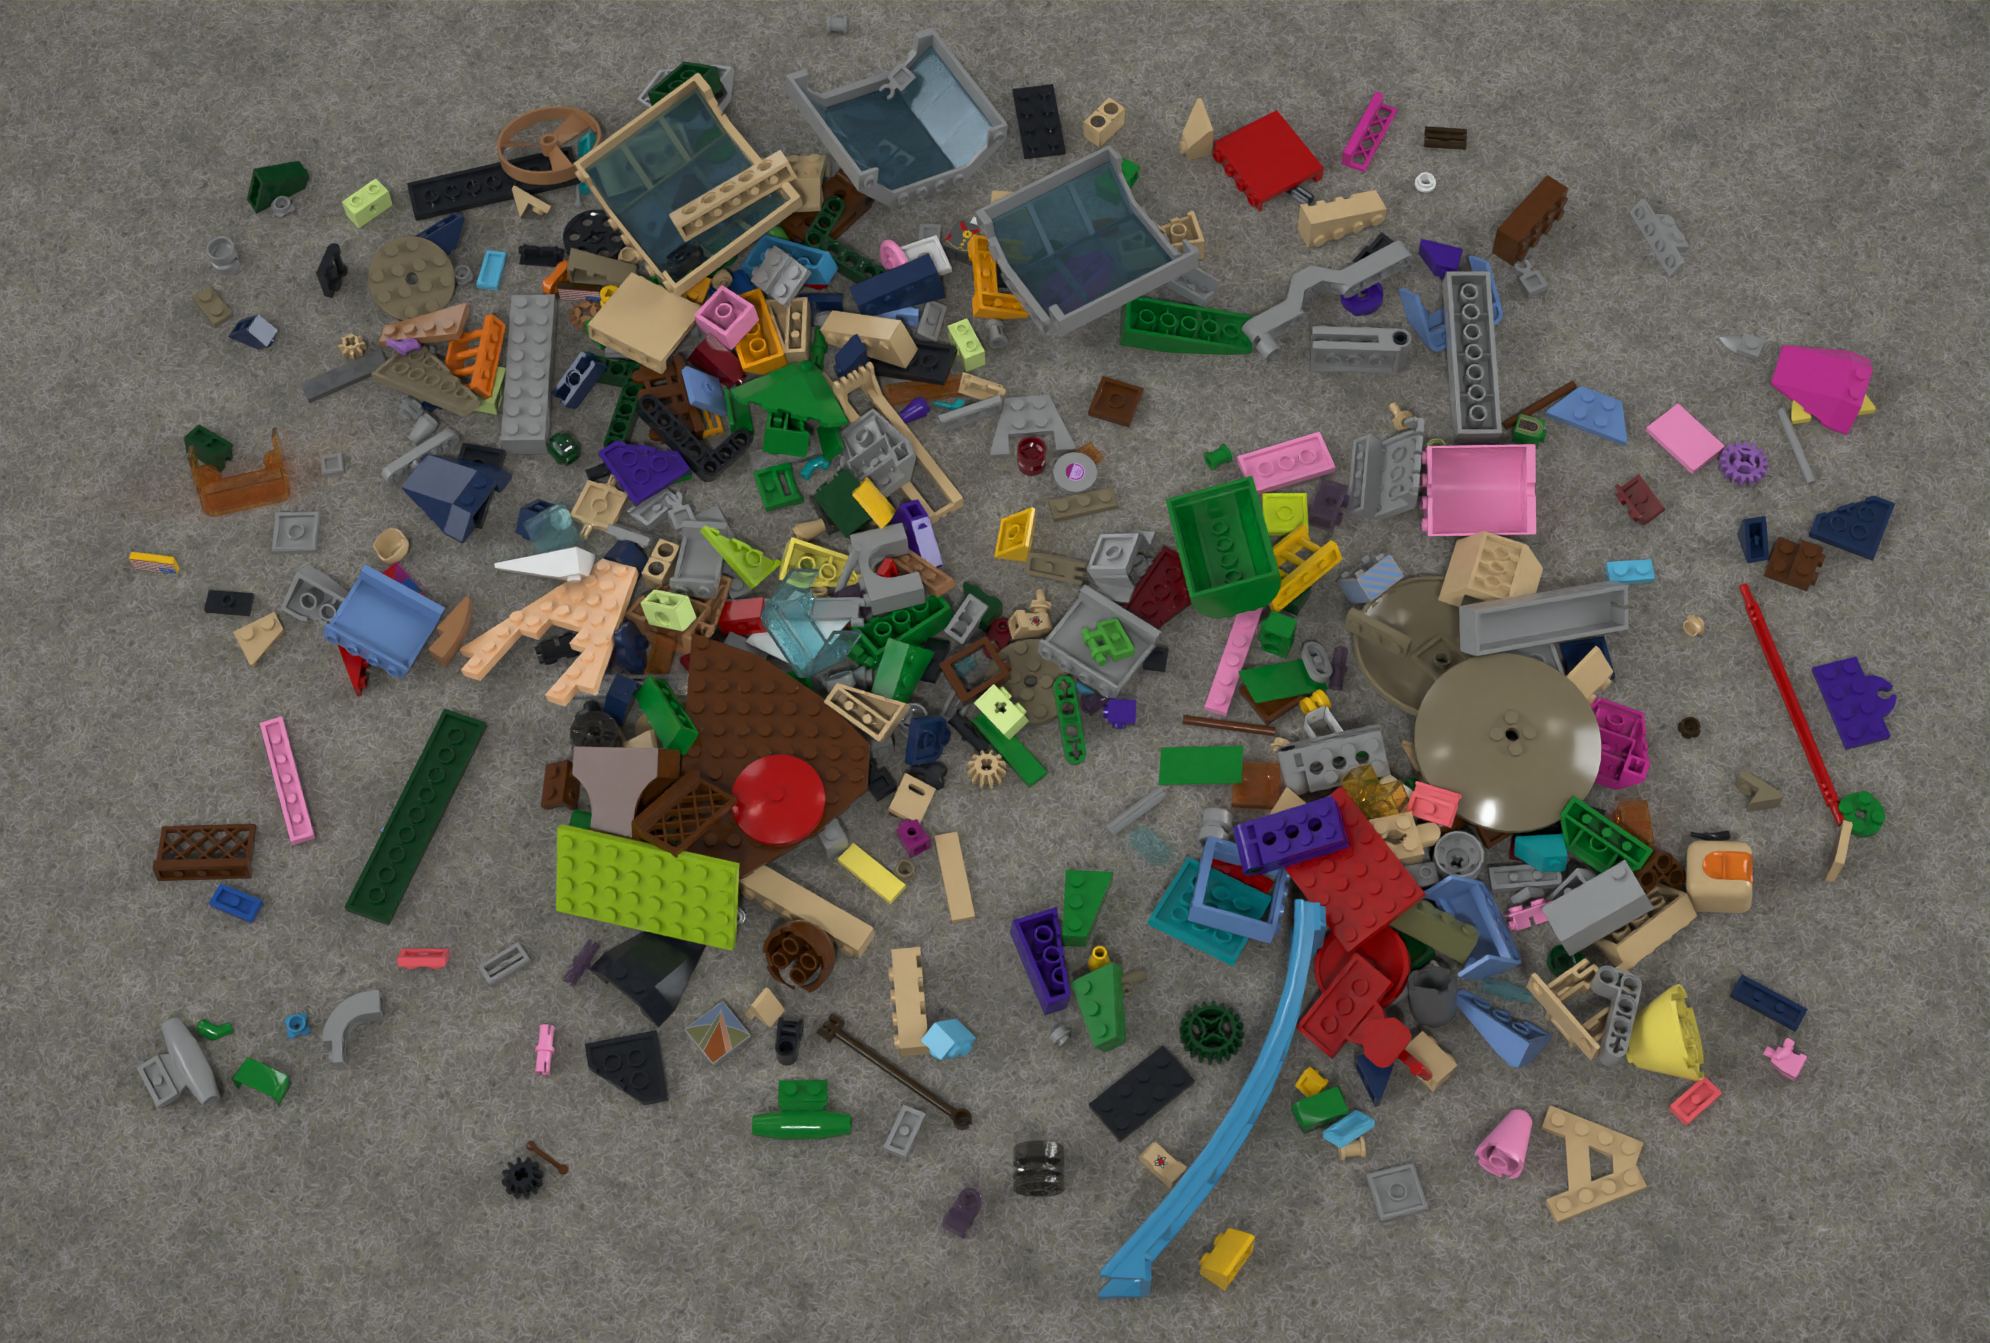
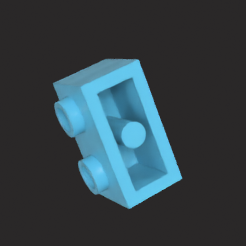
[921,1019,976,1060]

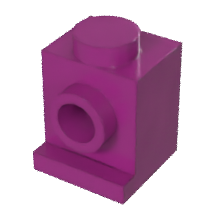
[896,819,931,859]

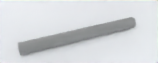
[1777,408,1816,485]

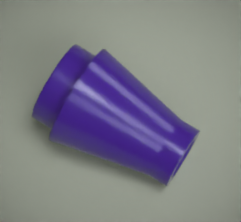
[898,397,930,424]

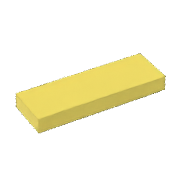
[838,843,906,904]

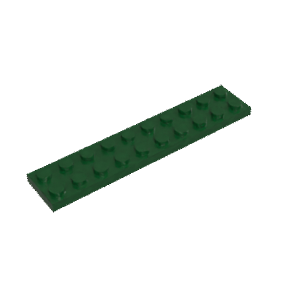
[344,709,487,926]

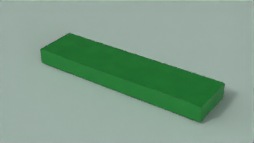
[971,712,1047,788]

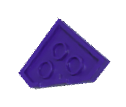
[598,441,691,507]

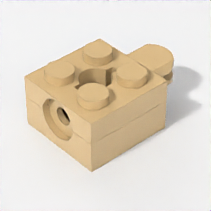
[1368,811,1441,866]

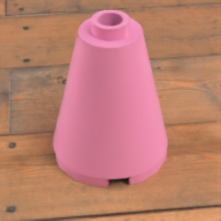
[1475,1109,1533,1179]

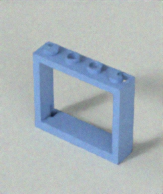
[1187,835,1290,944]

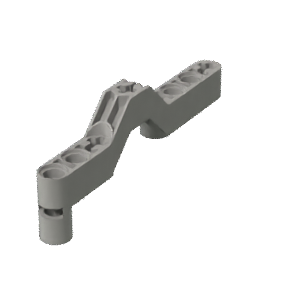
[1242,241,1414,362]

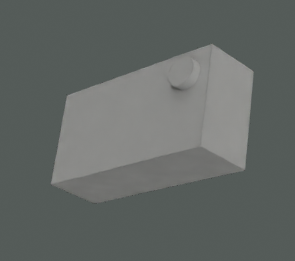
[1542,860,1654,956]

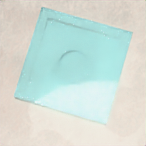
[523,501,581,554]

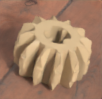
[967,749,1006,790]

